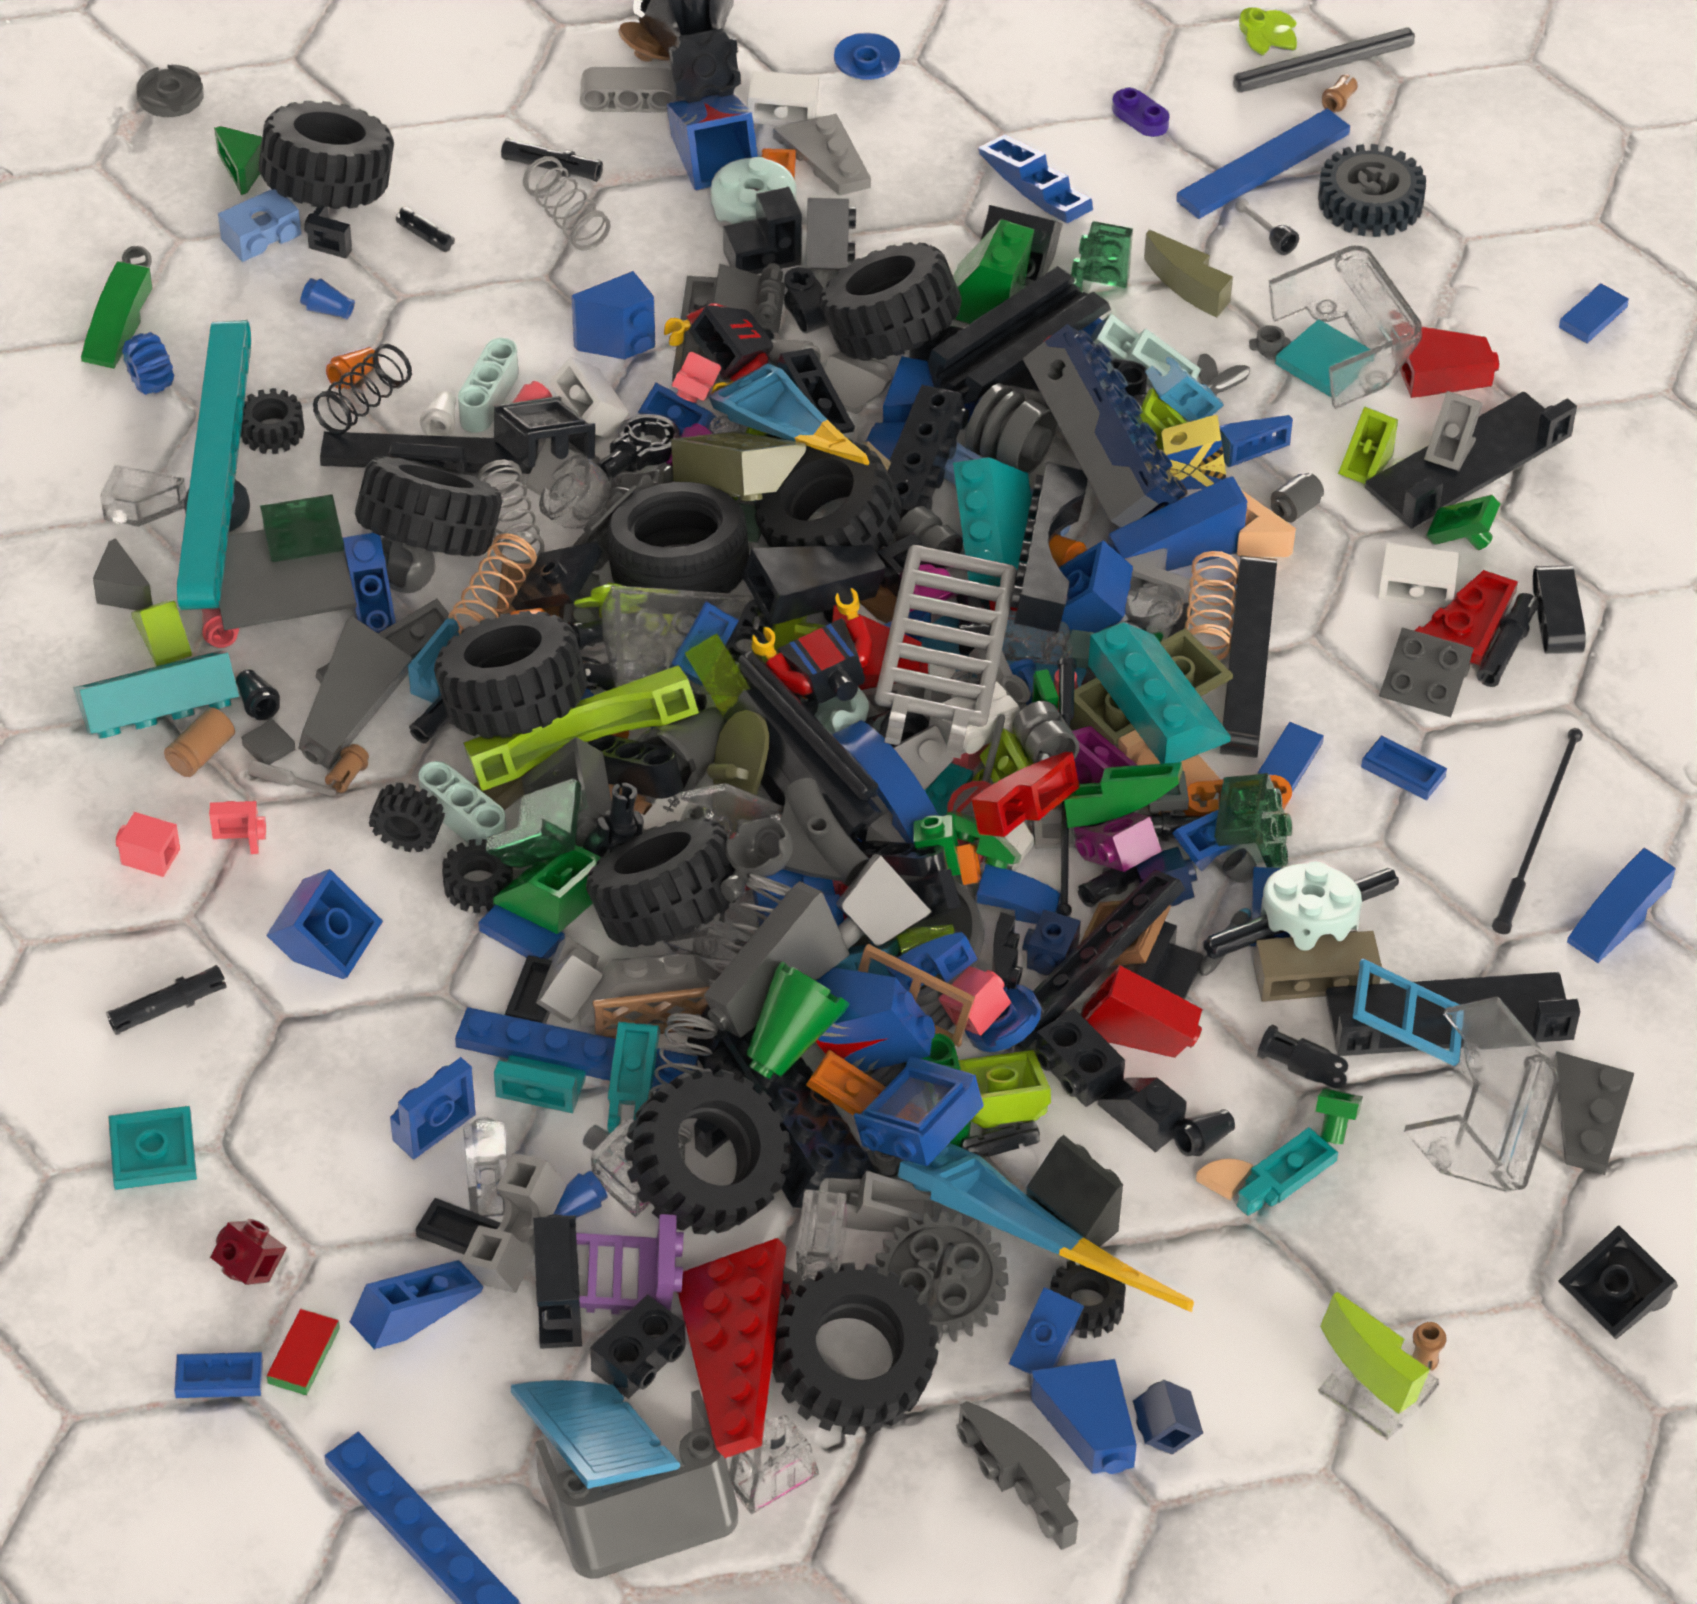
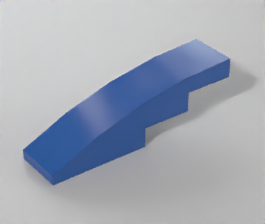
[978,134,1094,224]

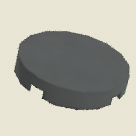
[137,64,204,118]

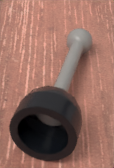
[1235,199,1299,255]

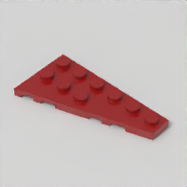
[677,1238,787,1458]

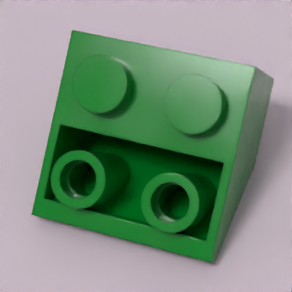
[493,844,601,934]

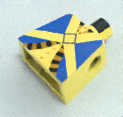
[1161,415,1227,490]

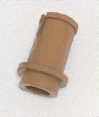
[1322,74,1358,113]
[325,744,369,793]
[1412,1322,1447,1371]

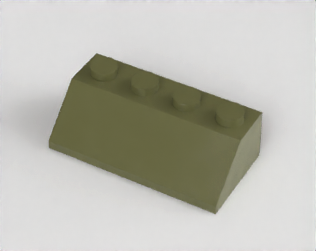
[671,431,806,501]
[1070,628,1233,745]

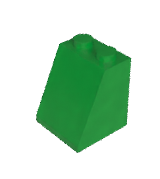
[953,219,1034,324]

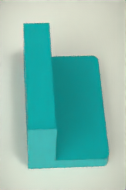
[494,1055,586,1114]

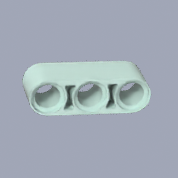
[458,338,519,433]
[418,761,507,847]

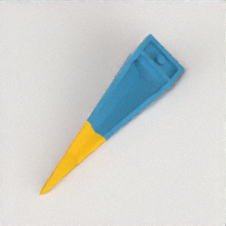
[708,363,869,465]
[898,1143,1194,1312]

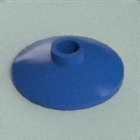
[834,33,900,80]

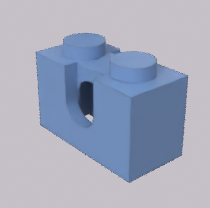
[218,189,301,262]

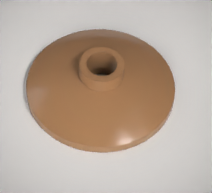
[618,22,670,62]

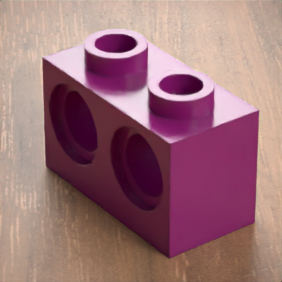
[1073,812,1162,872]

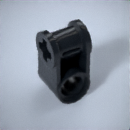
[784,267,828,334]

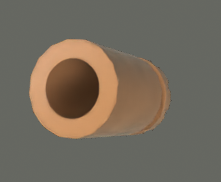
[164,707,235,777]

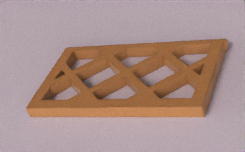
[592,986,711,1039]

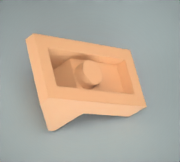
[1237,490,1296,557]

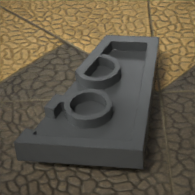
[1554,1051,1634,1175]

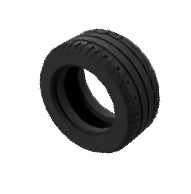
[606,482,749,610]

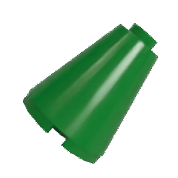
[746,961,850,1079]

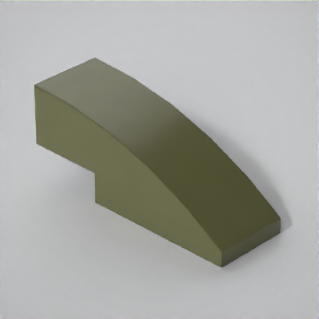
[1144,229,1233,318]

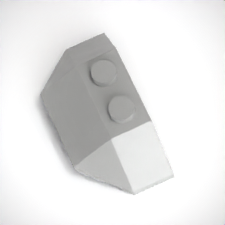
[578,952,721,1028]

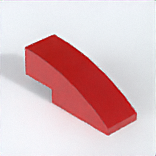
[971,752,1080,837]

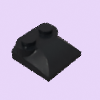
[1558,1225,1678,1340]

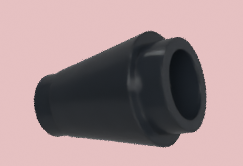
[236,669,280,720]
[1173,1109,1235,1156]

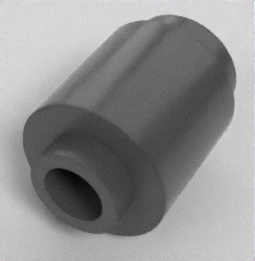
[1271,473,1324,523]

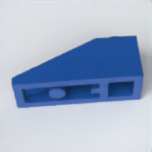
[349,1260,484,1349]

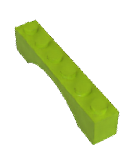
[463,665,699,791]

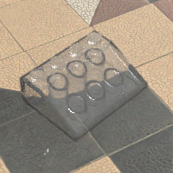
[601,585,762,697]

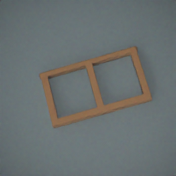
[858,944,975,1047]

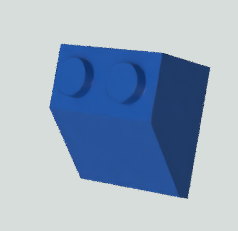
[571,271,656,360]
[1058,540,1133,633]
[266,869,383,979]

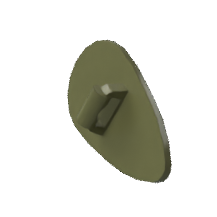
[707,710,769,836]

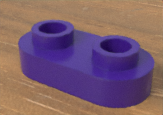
[1112,87,1170,137]

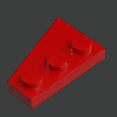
[1414,570,1518,666]

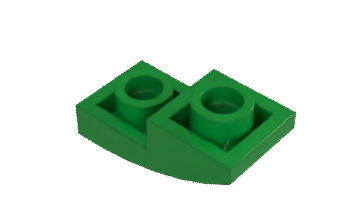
[947,811,1022,869]

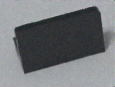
[1136,921,1204,999]

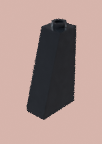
[742,545,886,624]

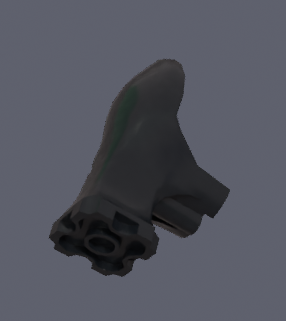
[633,0,742,103]

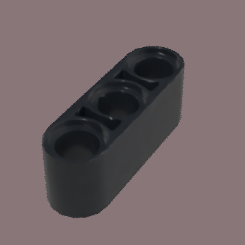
[1532,565,1586,654]
[587,735,684,799]

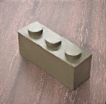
[1253,931,1382,1002]

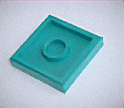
[1275,319,1375,397]
[108,1106,197,1190]

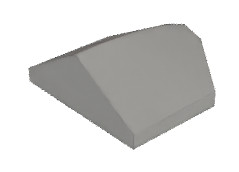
[824,351,892,414]

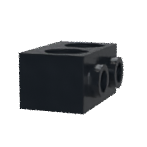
[1035,1009,1125,1107]
[590,1294,686,1399]

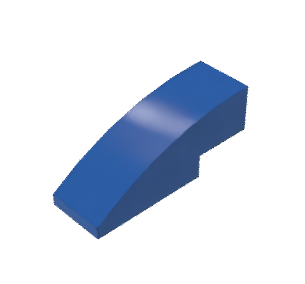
[1567,847,1676,963]

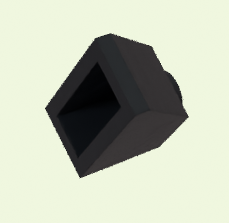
[1097,1077,1187,1153]

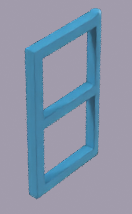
[1353,959,1466,1066]

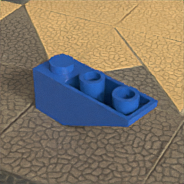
[343,533,396,633]

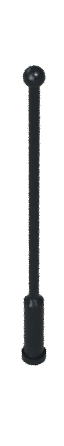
[1056,657,1077,917]
[1492,728,1583,935]

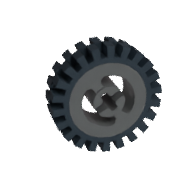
[1318,144,1426,237]

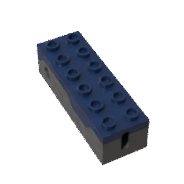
[1023,324,1188,527]

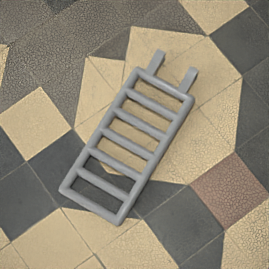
[875,545,1017,759]

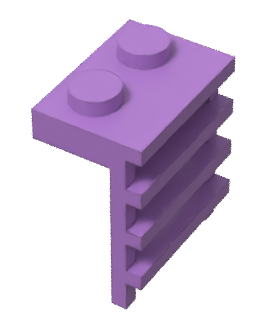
[576,1214,684,1315]

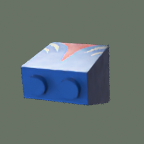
[666,93,758,190]
[816,967,935,1072]

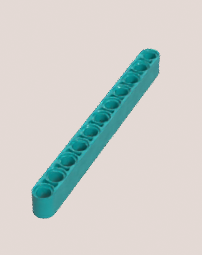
[177,320,252,610]

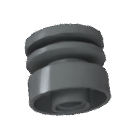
[965,383,1057,475]

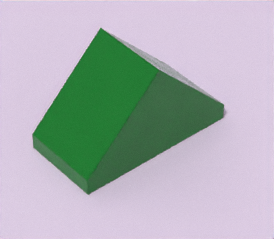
[214,126,262,195]

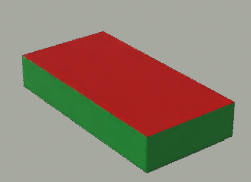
[266,1308,340,1396]

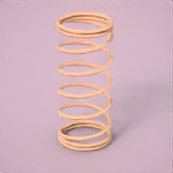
[448,533,537,634]
[1185,551,1239,661]

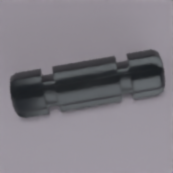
[395,207,455,252]
[961,1120,1040,1158]

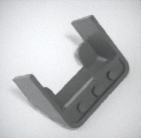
[535,1390,738,1579]

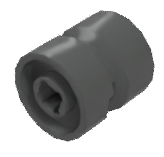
[894,506,963,569]
[1013,701,1079,763]

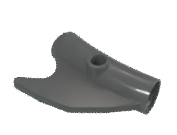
[737,778,870,887]

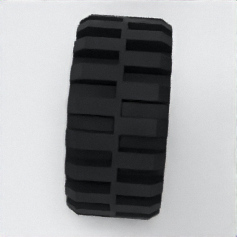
[259,101,394,209]
[820,242,962,361]
[754,440,902,553]
[355,457,503,557]
[434,611,587,738]
[586,817,736,947]
[625,1068,791,1235]
[772,1262,939,1435]

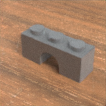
[461,1153,567,1293]

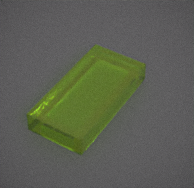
[685,633,751,718]

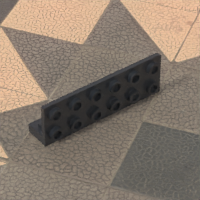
[1365,392,1577,529]
[1325,972,1581,1056]
[686,1005,877,1208]

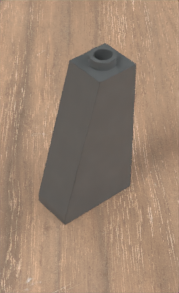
[298,615,412,770]
[704,881,850,1038]

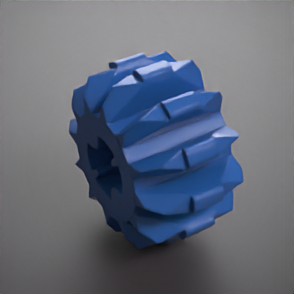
[122,332,174,395]

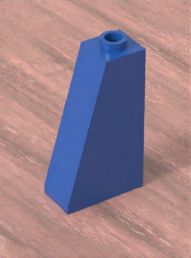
[1108,476,1248,571]

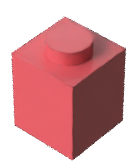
[116,812,180,877]
[938,966,1012,1036]

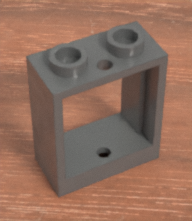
[522,737,611,855]

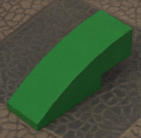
[81,261,153,369]
[1064,762,1183,828]

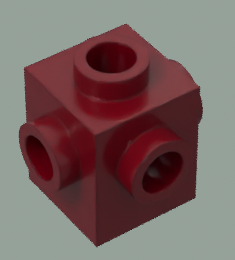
[210,1219,287,1285]

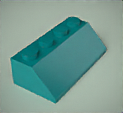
[953,457,1032,587]
[1088,622,1231,764]
[73,650,239,739]

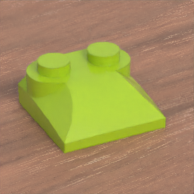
[959,1050,1051,1128]

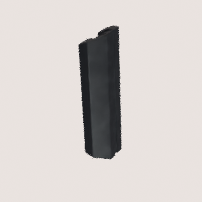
[928,266,1111,404]
[723,688,882,839]

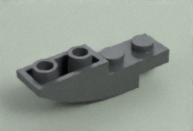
[956,1401,1078,1550]

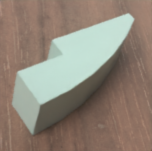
[1091,314,1202,387]

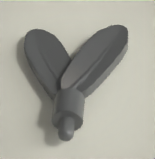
[1197,354,1251,396]

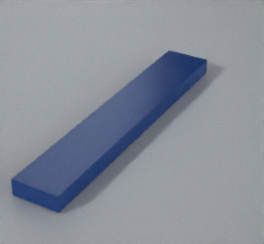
[1176,108,1350,219]

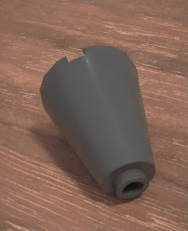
[636,707,726,795]

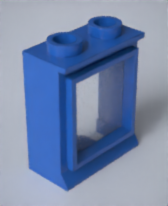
[853,1056,984,1166]

